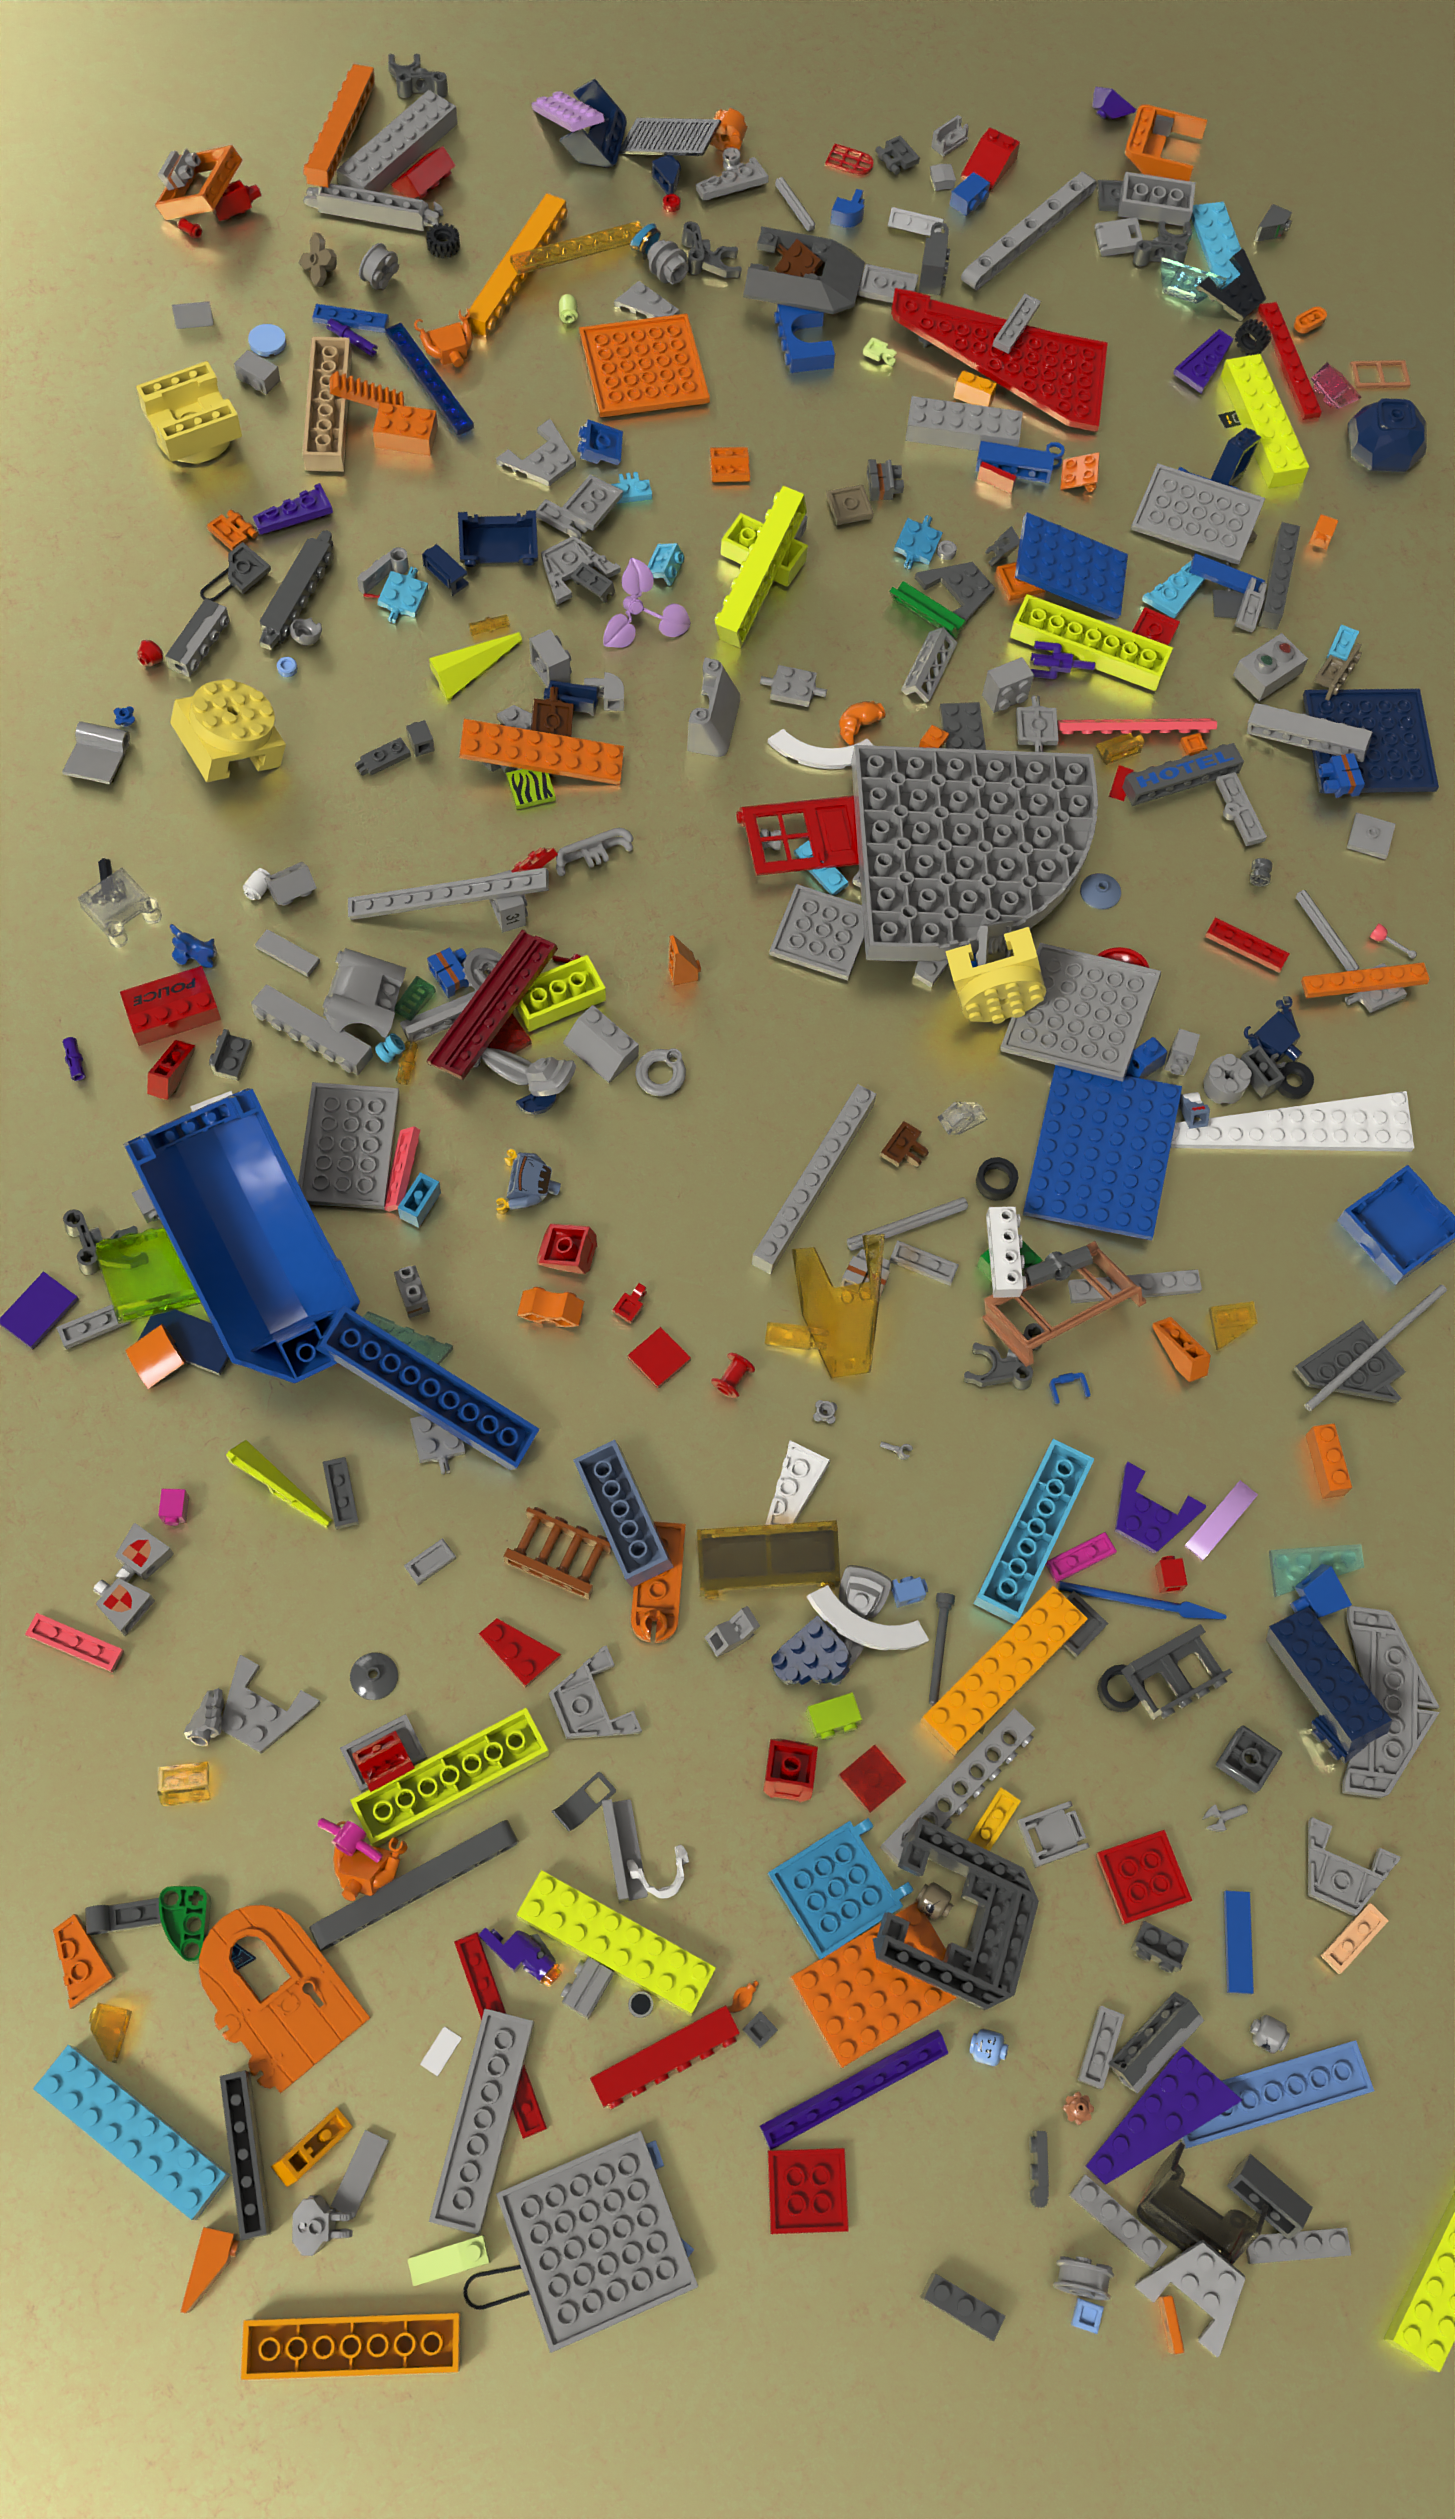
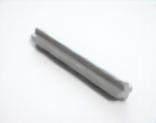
[775,177,815,232]

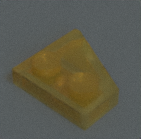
[1209,1301,1258,1350]

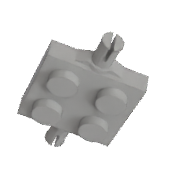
[760,665,827,707]
[1016,695,1059,752]
[1345,963,1407,1013]
[410,1416,465,1475]

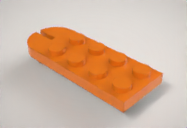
[631,1521,686,1643]

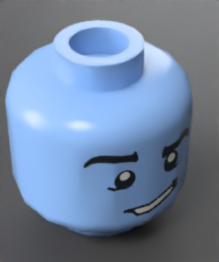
[970,2029,1008,2066]

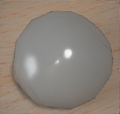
[290,618,322,646]

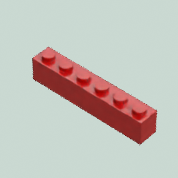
[590,2005,740,2110]

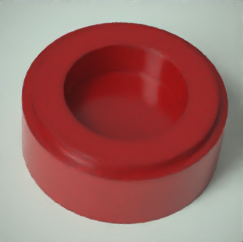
[663,194,681,212]

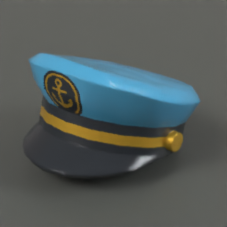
[630,223,661,260]

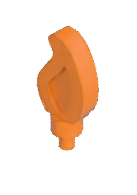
[727,1980,759,2013]

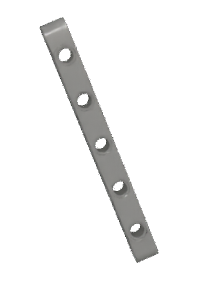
[961,171,1097,290]

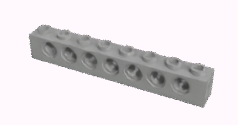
[880,1708,1036,1865]

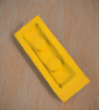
[967,1787,1021,1851]

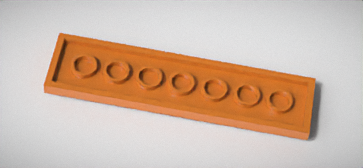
[459,719,624,785]

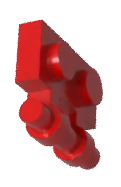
[511,847,558,873]

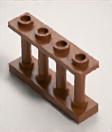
[503,1507,612,1600]

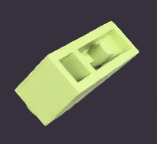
[408,2235,491,2286]

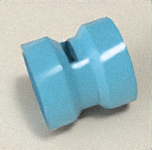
[375,1033,405,1063]

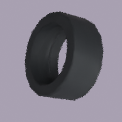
[976,1157,1019,1201]
[1097,1664,1145,1712]

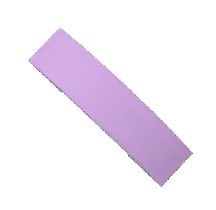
[1185,1480,1258,1561]

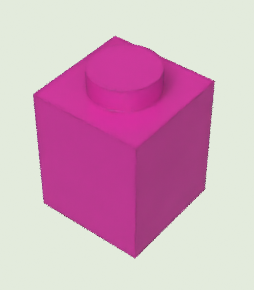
[158,1489,189,1526]

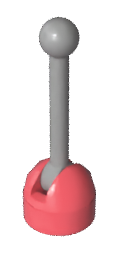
[1370,924,1417,959]

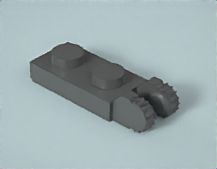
[1029,2131,1049,2208]

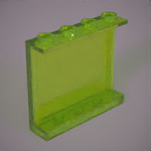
[95,1228,201,1324]

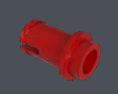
[178,218,202,239]

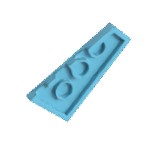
[1142,561,1206,619]

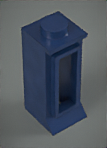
[422,544,468,596]
[544,680,598,717]

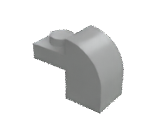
[584,672,624,711]
[705,1606,760,1657]

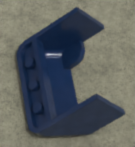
[560,79,627,168]

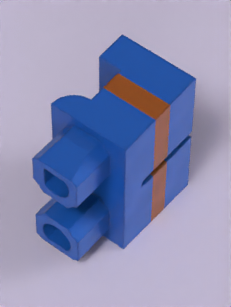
[1318,753,1365,798]
[427,947,469,998]

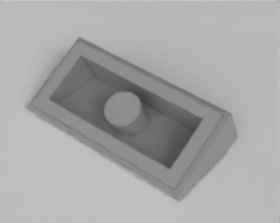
[172,301,213,329]

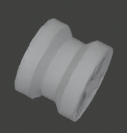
[723,148,740,171]

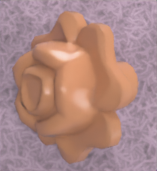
[1063,2092,1094,2125]

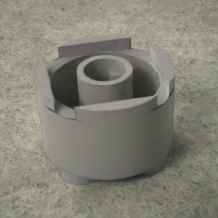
[1203,1054,1252,1104]

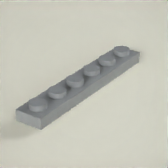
[1068,1269,1202,1304]

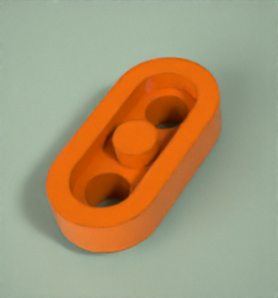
[1294,307,1327,333]

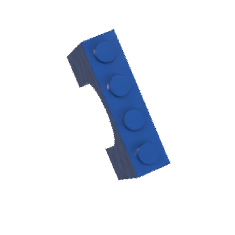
[774,304,835,373]

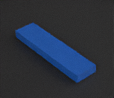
[312,304,389,333]
[1189,553,1265,594]
[1224,1891,1254,1994]

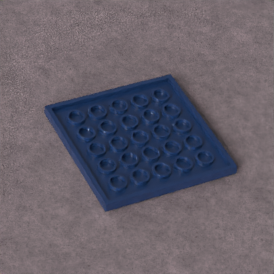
[1303,689,1439,793]

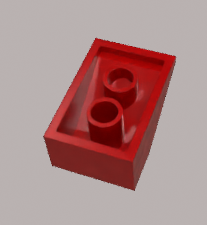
[961,127,1020,191]

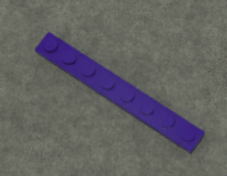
[760,2030,949,2150]

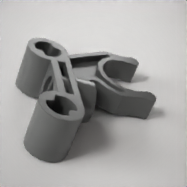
[388,54,448,98]
[681,221,742,278]
[1133,221,1192,268]
[63,1209,148,1275]
[964,1323,1045,1390]

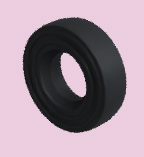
[1278,1062,1314,1099]

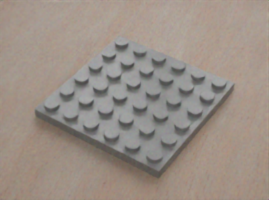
[1000,943,1161,1082]
[496,2131,699,2353]

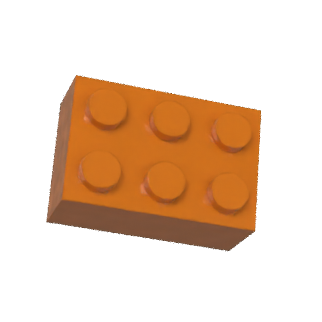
[373,402,438,456]

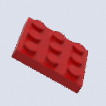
[1096,1830,1192,1925]
[767,2148,849,2234]

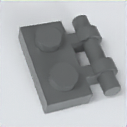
[875,135,920,175]

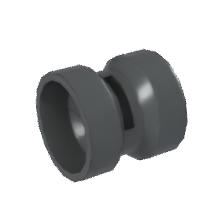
[1250,858,1272,887]

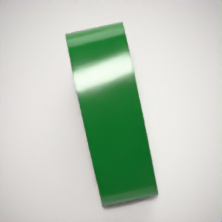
[159,1886,211,1964]

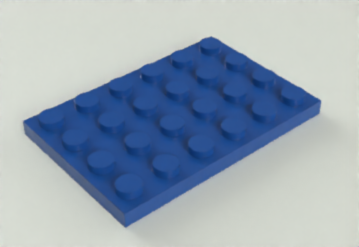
[1015,512,1128,619]

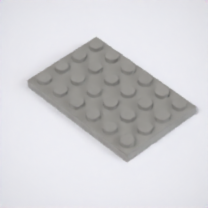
[1131,463,1265,565]
[298,1082,399,1209]

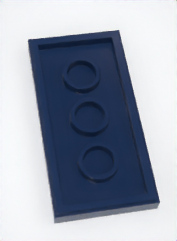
[138,1303,229,1376]

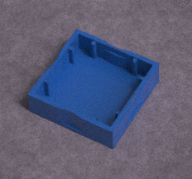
[1337,1165,1455,1285]

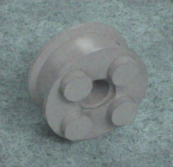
[359,243,399,290]
[1053,2256,1114,2301]

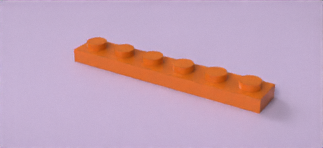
[1301,963,1430,998]

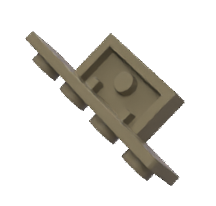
[1314,643,1362,701]

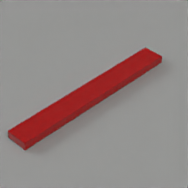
[454,1932,547,2139]

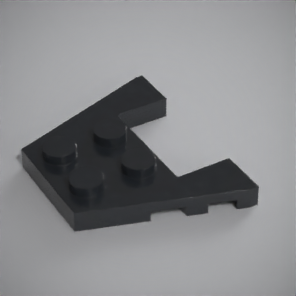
[1195,248,1266,322]

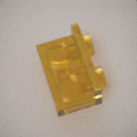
[157,1762,211,1806]

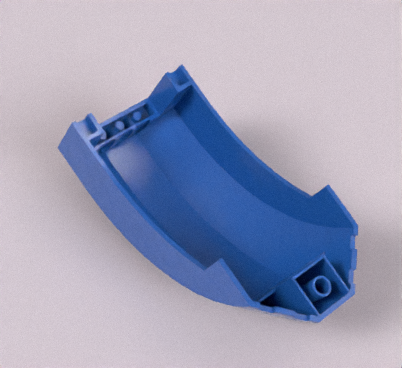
[123,1088,360,1384]

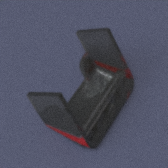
[1137,2142,1269,2265]

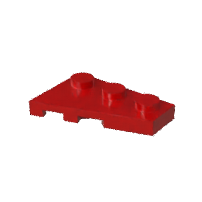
[479,1618,561,1688]

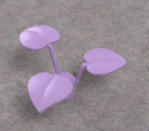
[603,558,691,648]

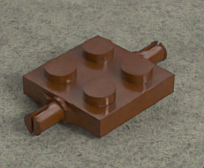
[774,239,823,277]
[531,687,573,737]

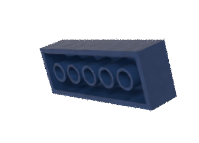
[1266,1607,1392,1754]

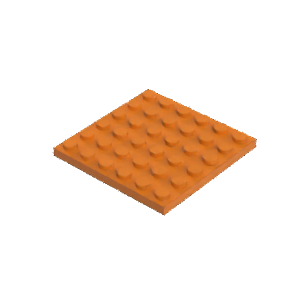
[579,313,710,418]

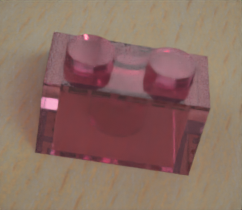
[1311,362,1361,409]

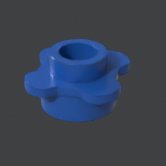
[114,706,135,727]

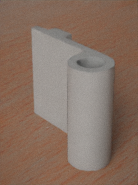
[62,721,130,784]

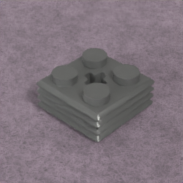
[1216,1725,1282,1793]

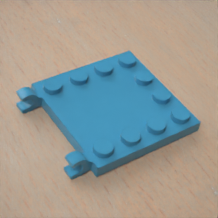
[768,1818,914,1960]

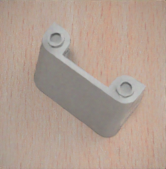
[687,657,740,757]

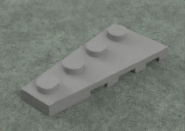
[696,157,768,201]

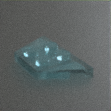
[1160,257,1227,304]

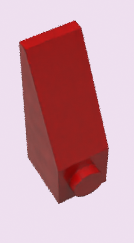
[147,1040,195,1100]

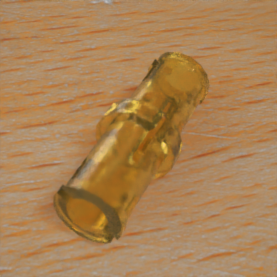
[468,614,510,636]
[395,1041,418,1085]

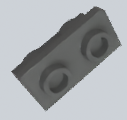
[209,1029,252,1081]
[1131,1921,1189,1973]

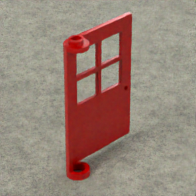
[736,795,859,876]

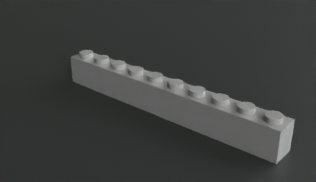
[752,1084,876,1275]

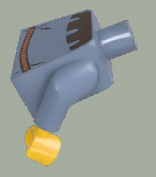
[496,1149,561,1214]

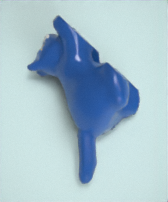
[170,924,217,968]

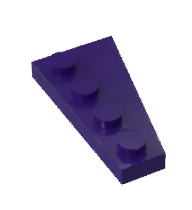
[1173,329,1233,394]
[253,483,333,535]

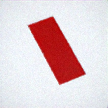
[1109,765,1134,801]

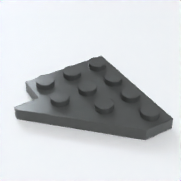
[1294,1320,1406,1403]

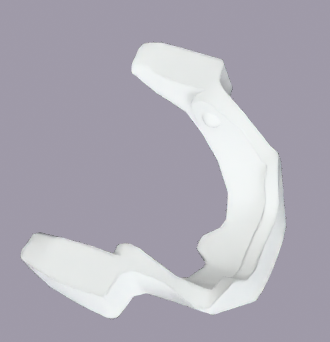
[627,1845,689,1899]

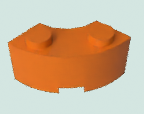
[517,1287,584,1327]

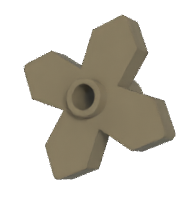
[299,232,337,287]

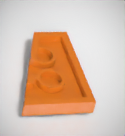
[53,1914,116,2009]

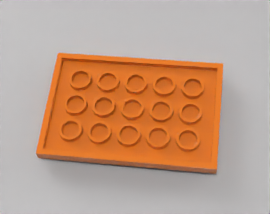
[790,1902,958,2068]

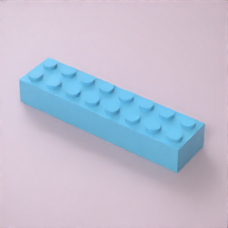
[973,1439,1094,1624]
[33,2045,231,2220]

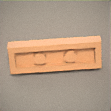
[1320,1903,1389,1974]

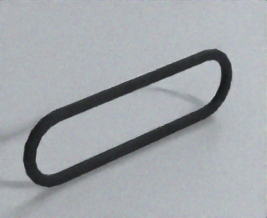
[200,567,233,601]

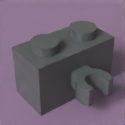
[1241,1045,1286,1099]

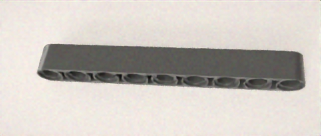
[309,1820,519,1951]

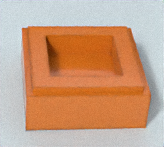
[1180,733,1207,756]

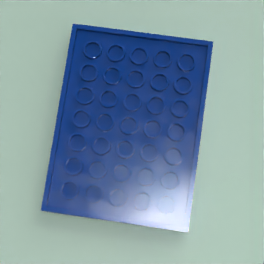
[1023,1065,1182,1241]

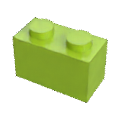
[806,1692,862,1740]

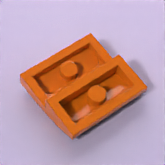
[710,447,750,482]
[126,1324,186,1389]

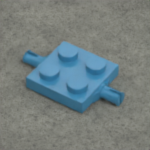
[894,515,943,569]

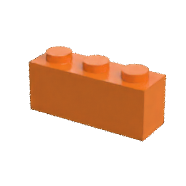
[1306,1423,1352,1499]

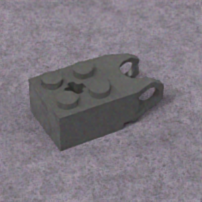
[919,222,950,295]

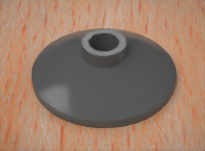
[350,1653,398,1700]

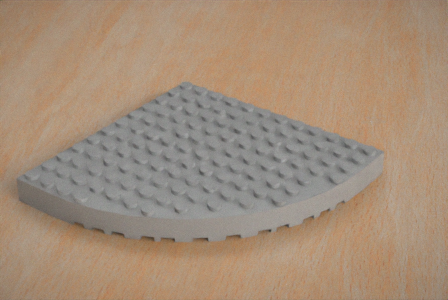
[851,745,1098,961]

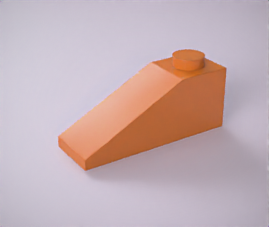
[668,935,701,986]
[1152,1317,1211,1382]
[180,2227,240,2313]

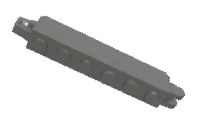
[259,530,333,650]

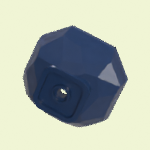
[1348,398,1427,472]

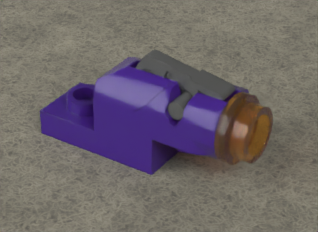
[478,1927,562,1987]

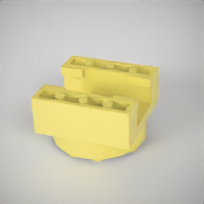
[136,361,242,464]
[170,679,286,782]
[945,927,1046,1024]

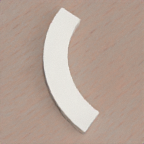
[768,729,874,769]
[807,1585,929,1650]

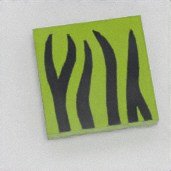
[506,769,556,810]

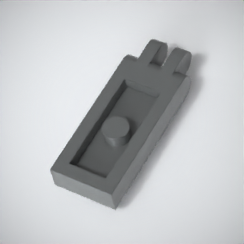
[355,737,411,775]

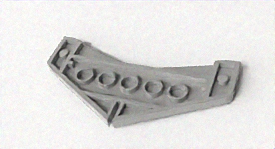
[1342,1606,1440,1798]

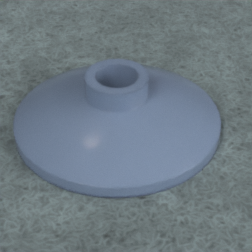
[1080,873,1121,909]

